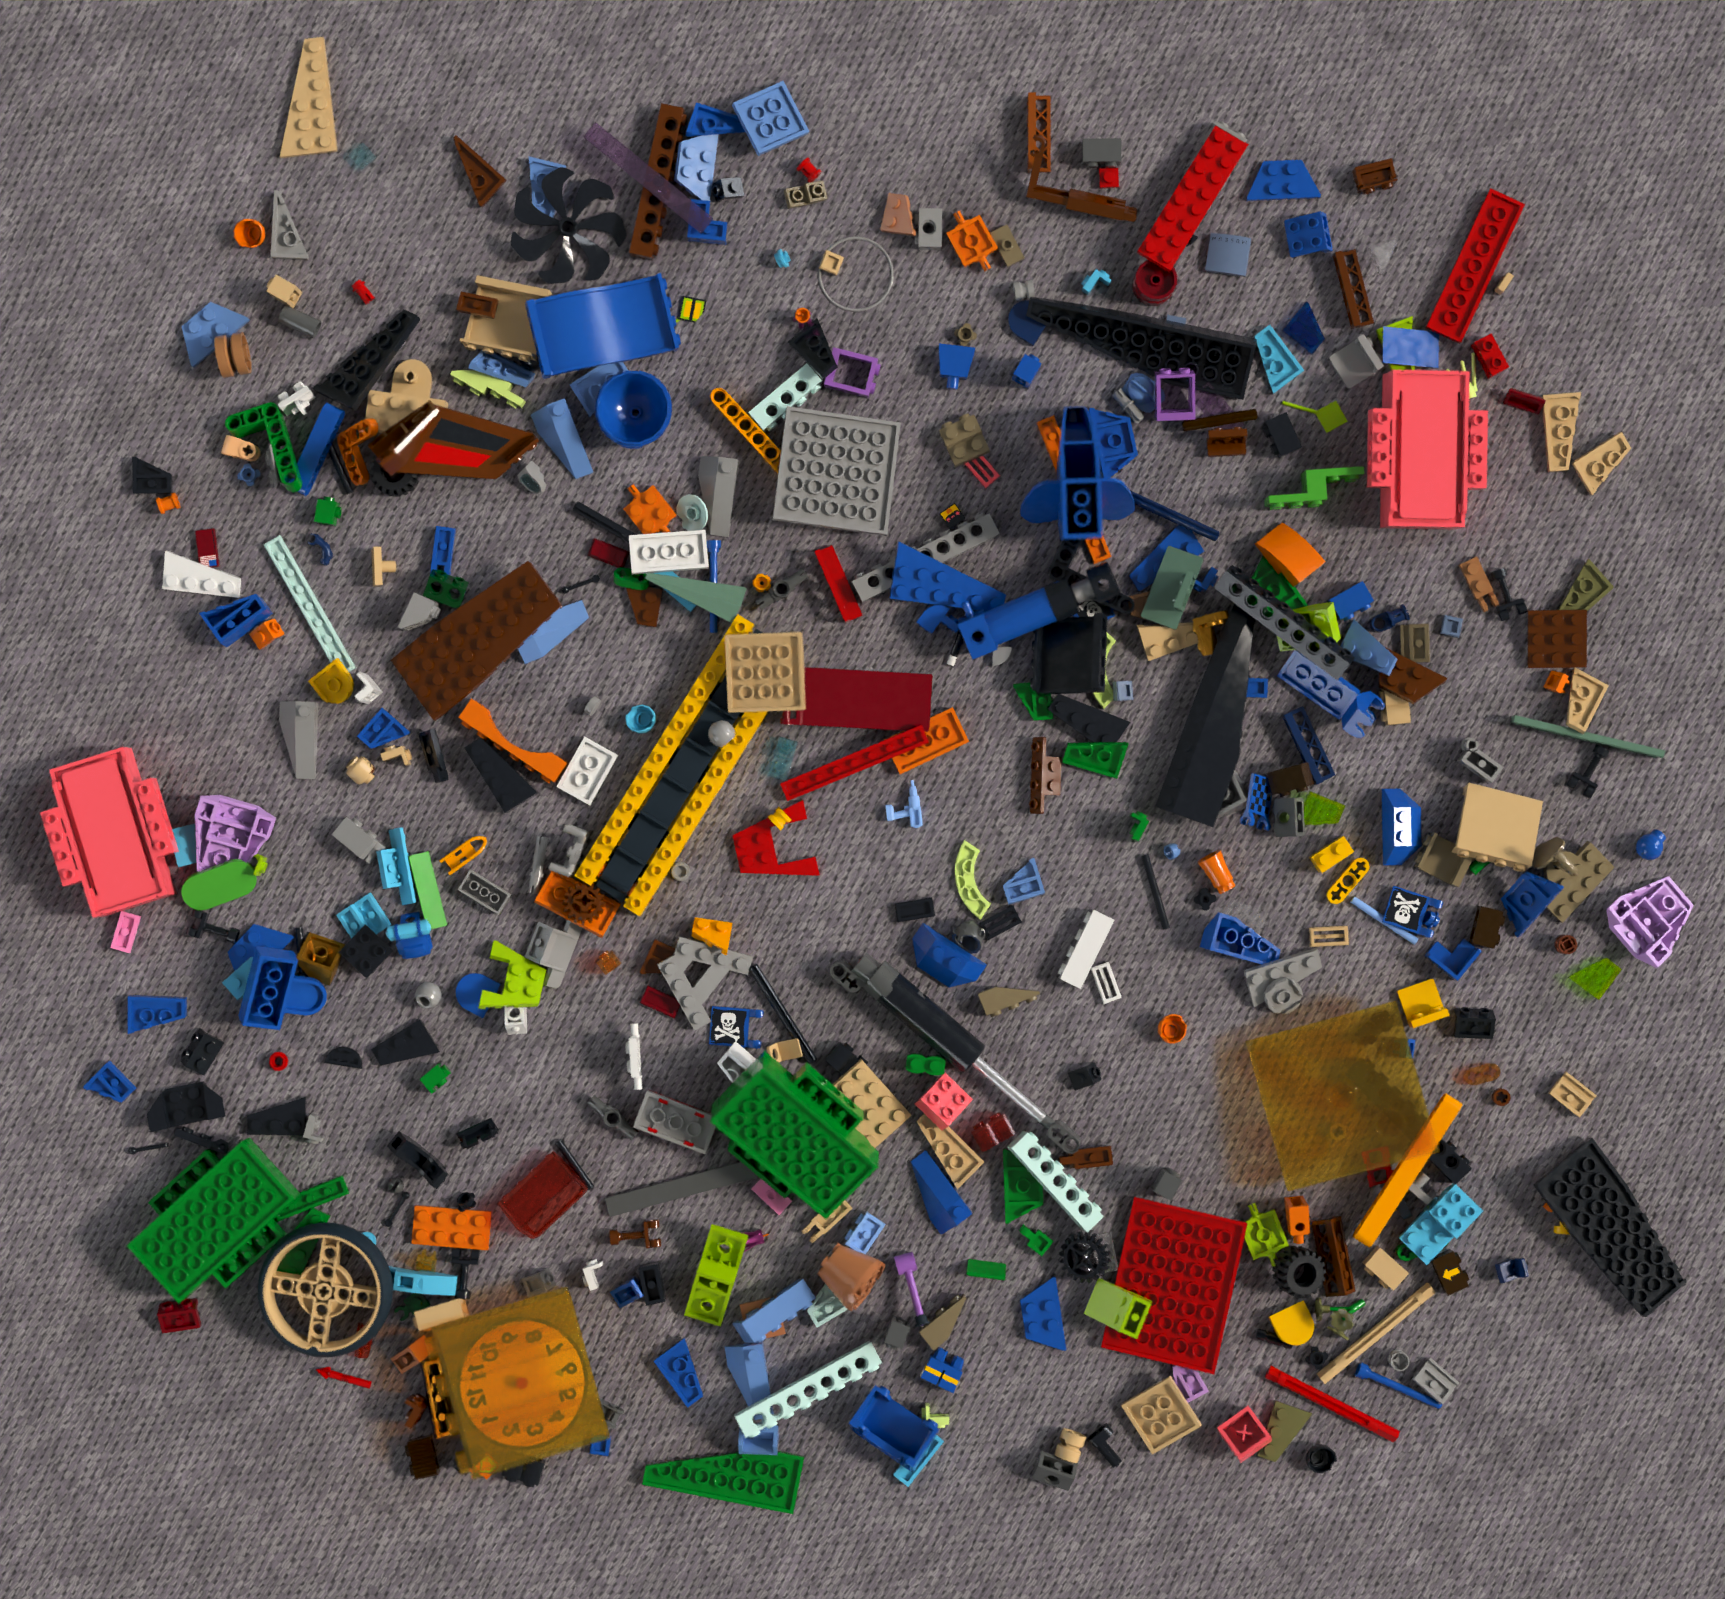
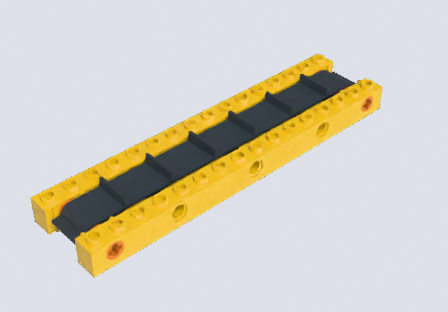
[574,614,769,916]

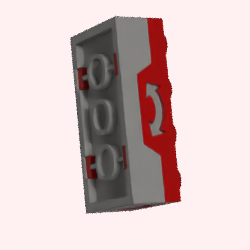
[633,1089,716,1154]

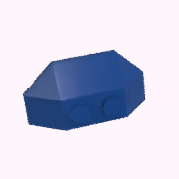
[1382,789,1422,865]
[912,923,987,987]

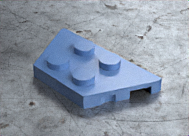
[674,134,719,201]
[181,302,250,368]

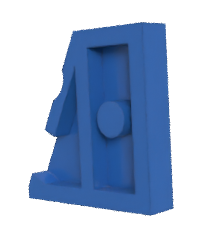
[357,708,411,749]

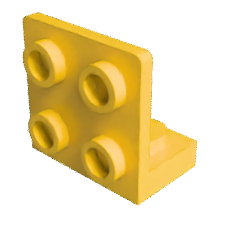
[1397,979,1450,1028]

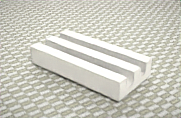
[1091,962,1122,1004]

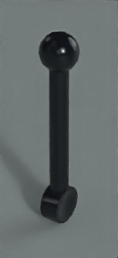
[562,575,600,594]
[129,1143,169,1155]
[385,1192,410,1227]

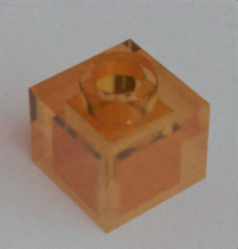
[597,951,622,975]

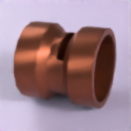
[1554,935,1577,954]

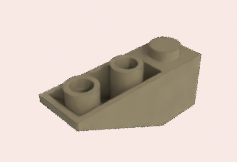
[977,986,1040,1017]
[919,1294,966,1351]

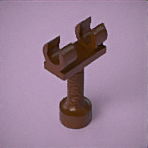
[609,1219,661,1248]

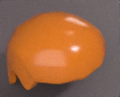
[233,219,265,248]
[1158,1014,1187,1044]

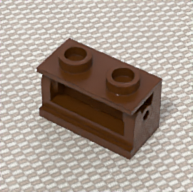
[1352,158,1398,195]

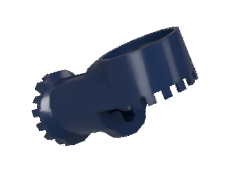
[1370,604,1410,633]

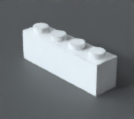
[1058,910,1114,989]

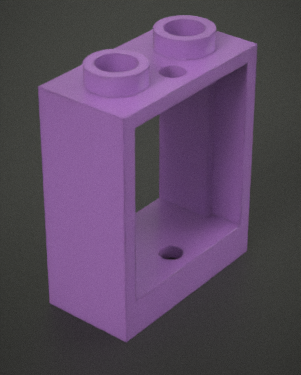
[824,347,881,398]
[1155,368,1195,421]

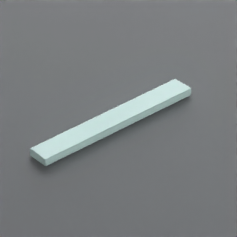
[263,535,356,672]

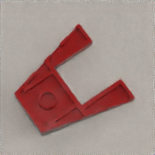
[732,800,820,876]

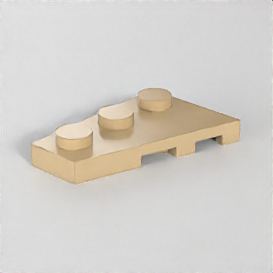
[1572,432,1631,495]
[1137,622,1198,661]
[1566,668,1609,734]

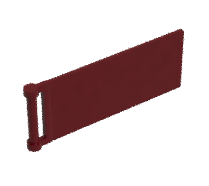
[780,667,933,732]

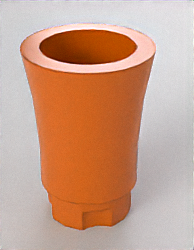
[1197,849,1235,894]

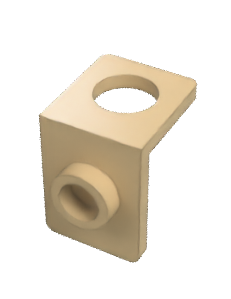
[767,1038,803,1063]

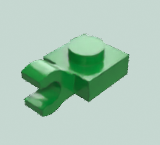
[1019,1224,1054,1257]

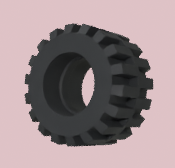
[369,455,420,497]
[1272,1246,1326,1298]

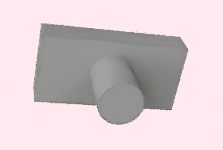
[1409,1171,1432,1205]

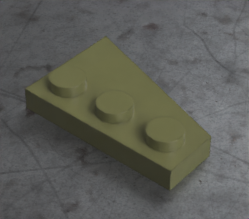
[1558,559,1614,611]
[1257,1400,1312,1462]

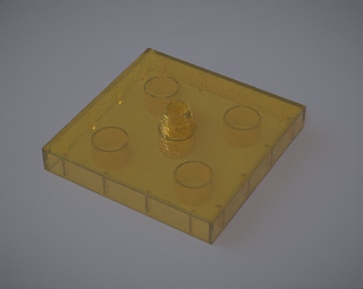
[1246,1001,1439,1192]

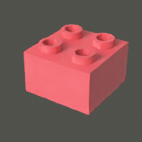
[915,1073,973,1131]
[1217,1406,1272,1463]

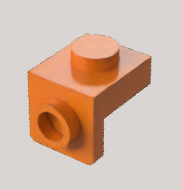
[249,619,284,650]

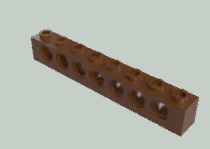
[629,103,687,261]

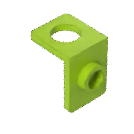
[253,854,268,876]

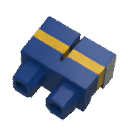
[920,1347,964,1393]

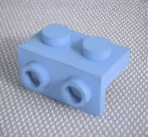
[844,1211,886,1254]

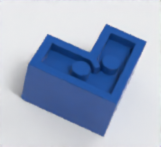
[687,199,728,245]
[1424,938,1482,981]

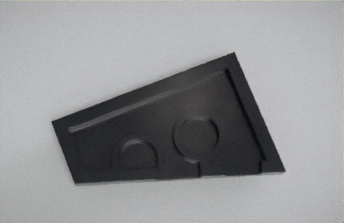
[788,318,838,379]
[247,1097,306,1136]

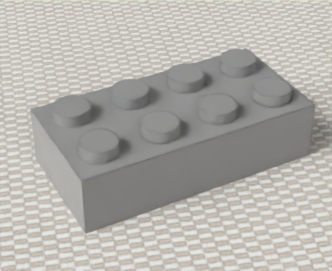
[458,869,512,915]

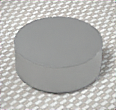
[584,696,601,716]
[671,862,691,881]

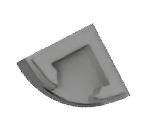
[992,647,1012,666]

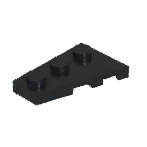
[371,1019,440,1066]

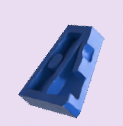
[83,1061,136,1103]

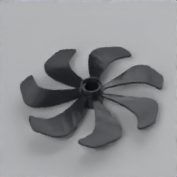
[511,167,627,284]

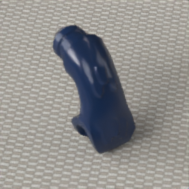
[307,533,333,566]

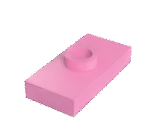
[751,1179,792,1215]

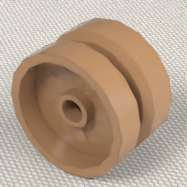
[214,332,252,378]

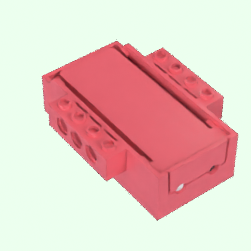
[1367,370,1488,530]
[40,747,179,918]

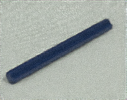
[1130,490,1220,541]

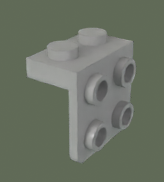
[1329,334,1384,389]

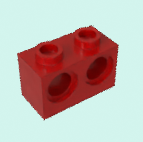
[1470,333,1509,379]

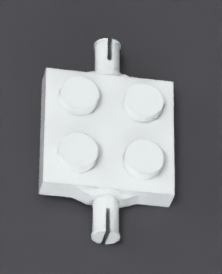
[626,1023,642,1089]

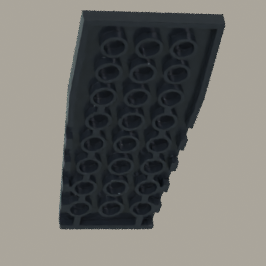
[1534,1138,1687,1317]

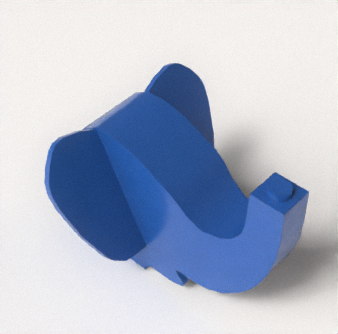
[1020,406,1135,541]

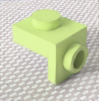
[922,1403,949,1428]

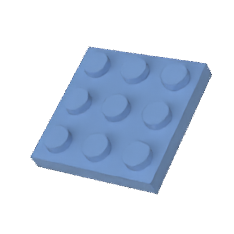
[732,81,809,156]

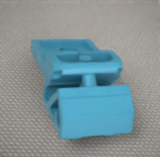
[1398,1183,1483,1265]

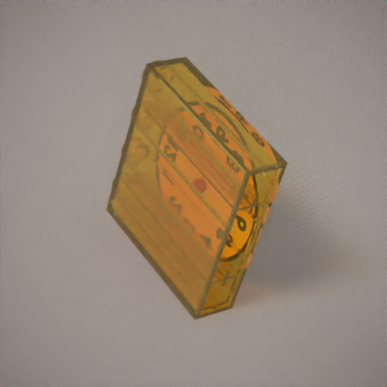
[425,1287,610,1480]

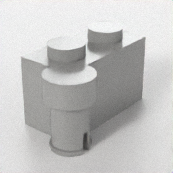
[1457,738,1504,783]
[332,817,386,864]

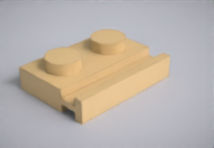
[1548,1071,1597,1118]

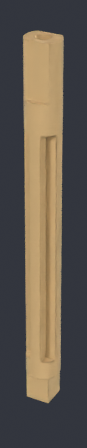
[1317,1282,1436,1384]

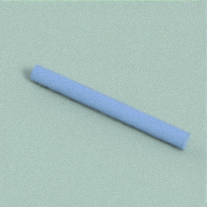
[1350,896,1418,945]

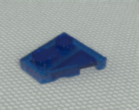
[1283,301,1325,354]

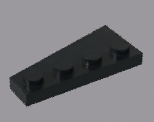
[1046,694,1131,743]

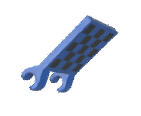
[1240,773,1272,831]

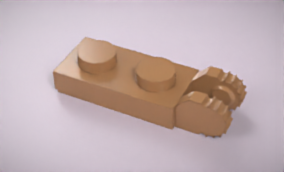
[1459,557,1499,612]

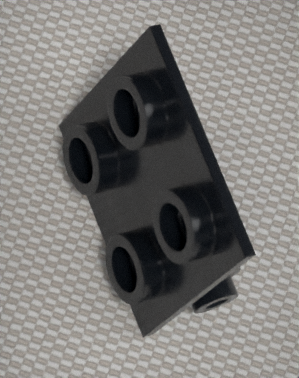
[339,924,393,979]

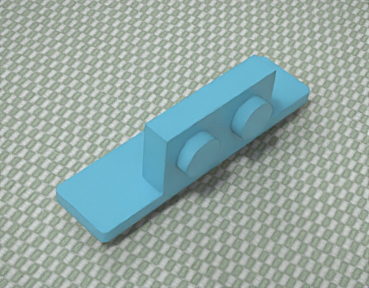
[376,827,416,905]

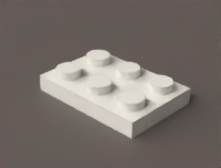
[557,736,619,806]

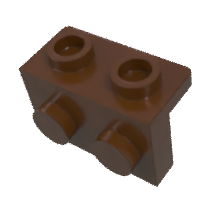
[1206,427,1248,457]

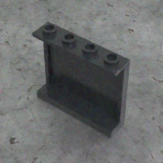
[1030,612,1107,695]

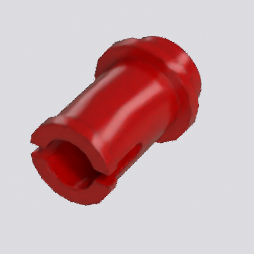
[351,279,375,305]

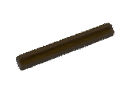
[1182,409,1258,431]

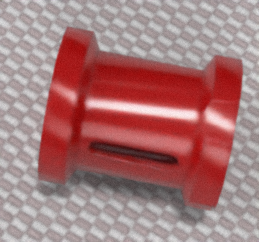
[796,157,822,183]

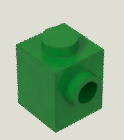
[314,496,342,526]

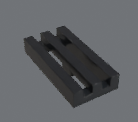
[979,905,1022,940]

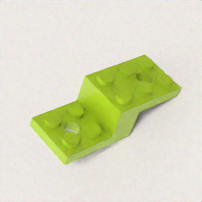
[684,1224,749,1327]

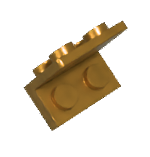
[1192,610,1229,656]

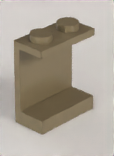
[1414,832,1473,887]

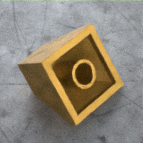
[297,932,345,986]

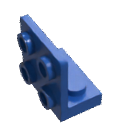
[1284,211,1333,258]

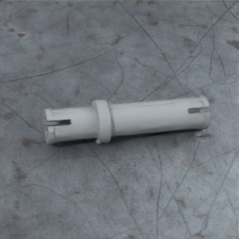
[527,836,549,894]

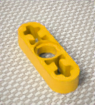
[1326,858,1370,904]

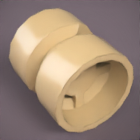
[1054,1428,1086,1463]

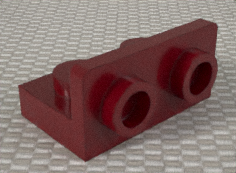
[157,1298,201,1334]

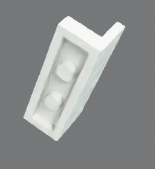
[355,672,383,704]

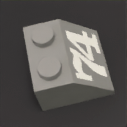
[398,592,441,631]

